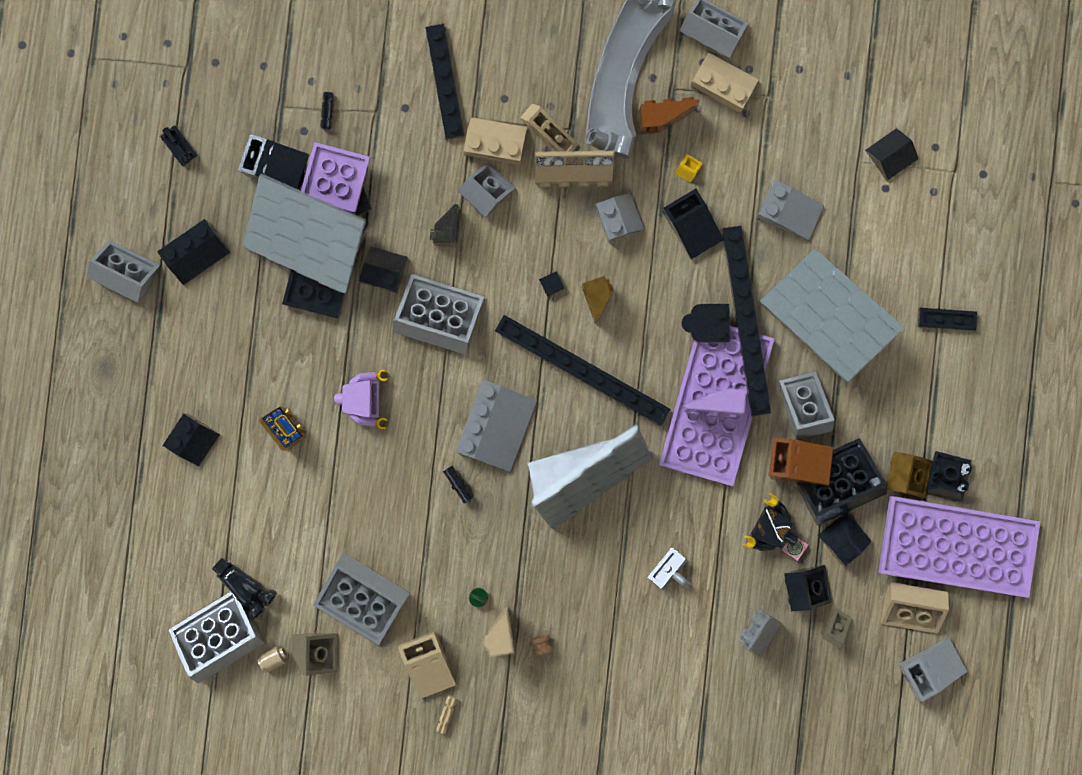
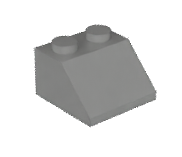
[458,162,515,217]
[595,194,644,243]

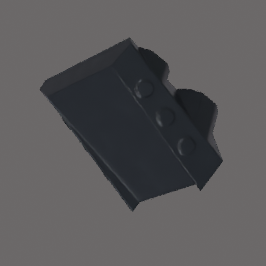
[926,451,972,501]

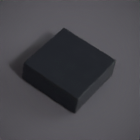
[539,271,564,297]

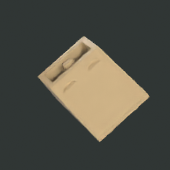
[398,631,456,699]

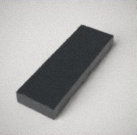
[918,307,977,331]

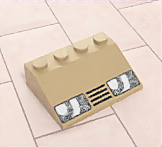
[535,151,614,188]

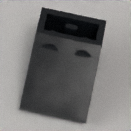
[238,134,309,190]
[662,188,724,260]

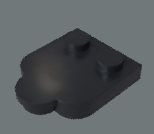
[681,304,730,343]

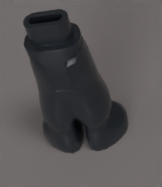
[212,558,278,620]

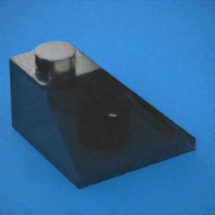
[430,204,460,248]

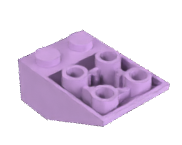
[682,388,746,418]

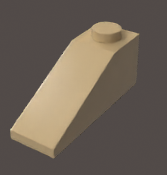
[520,104,578,152]

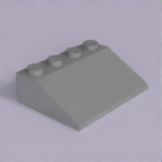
[393,274,484,355]
[456,379,537,472]
[313,553,410,645]
[169,592,264,684]

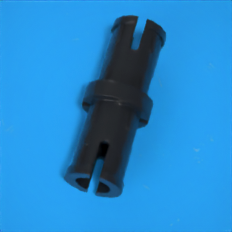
[443,465,473,504]

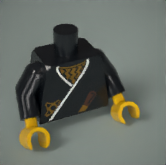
[742,493,799,551]

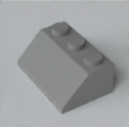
[679,0,748,57]
[87,240,160,303]

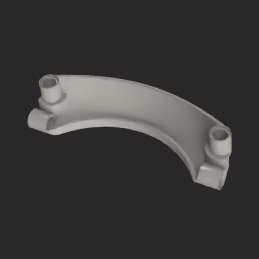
[585,0,677,158]

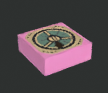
[781,538,808,561]

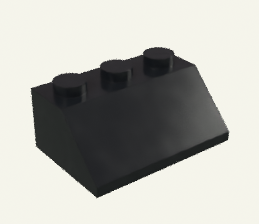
[157,219,230,285]

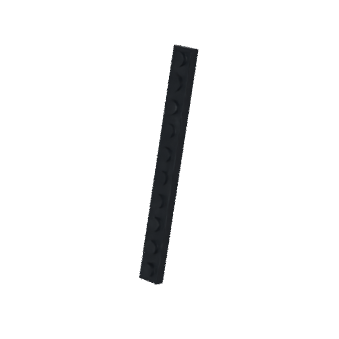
[722,226,771,417]
[495,315,671,426]

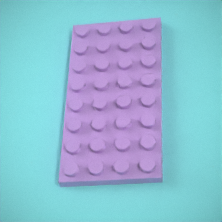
[659,326,774,486]
[878,496,1040,598]

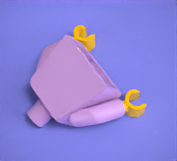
[334,370,388,429]

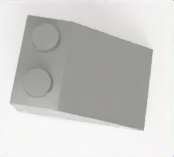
[756,180,824,240]
[779,372,835,440]

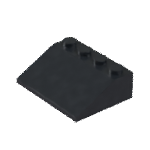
[796,438,887,526]

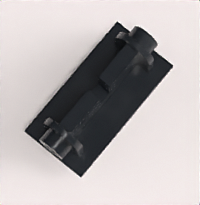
[160,125,198,167]

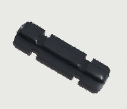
[320,92,334,130]

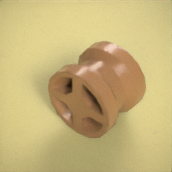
[530,635,552,655]

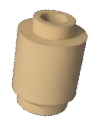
[257,646,288,672]

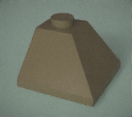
[292,633,337,676]

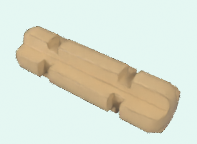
[436,696,457,734]

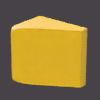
[675,154,703,183]

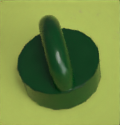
[469,588,488,607]

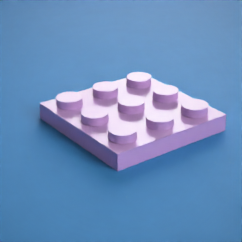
[301,142,371,213]

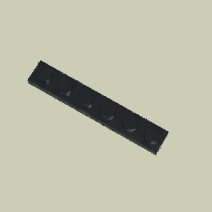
[425,24,464,140]

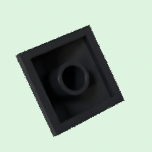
[865,128,918,181]

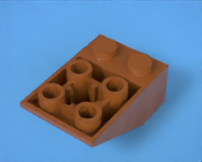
[639,97,699,134]
[769,438,833,485]

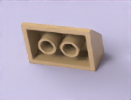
[690,53,759,113]
[464,117,527,165]
[881,582,949,634]
[484,607,514,656]

